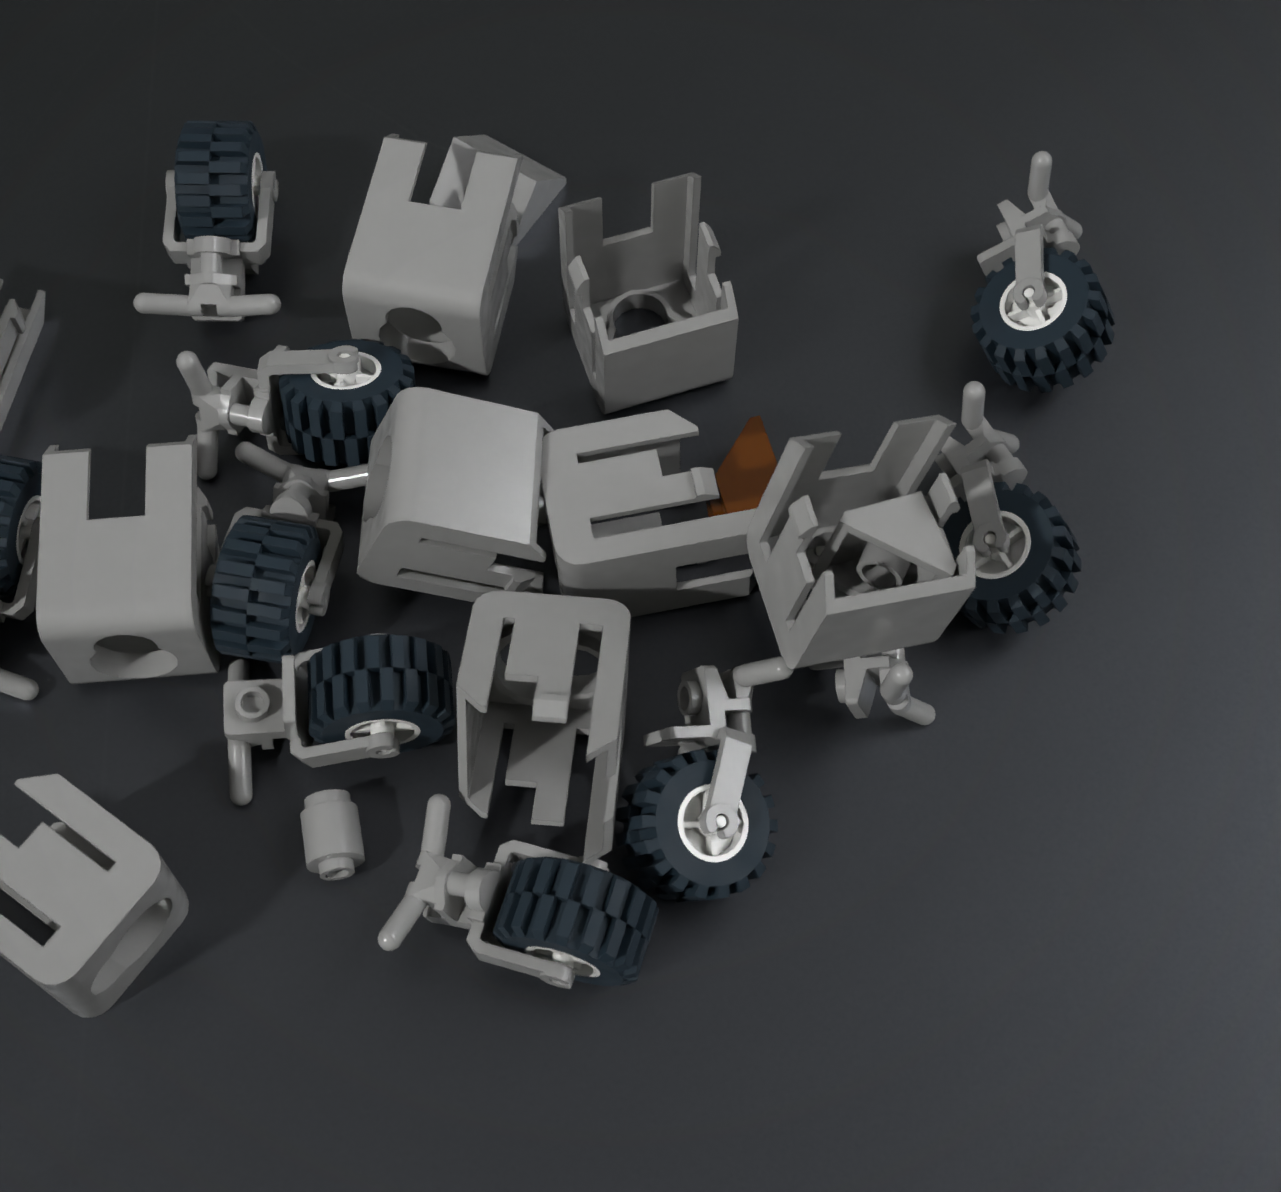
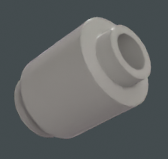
[300,789,365,881]

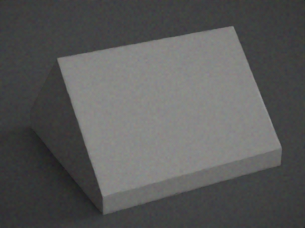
[429,135,566,246]
[812,491,957,595]

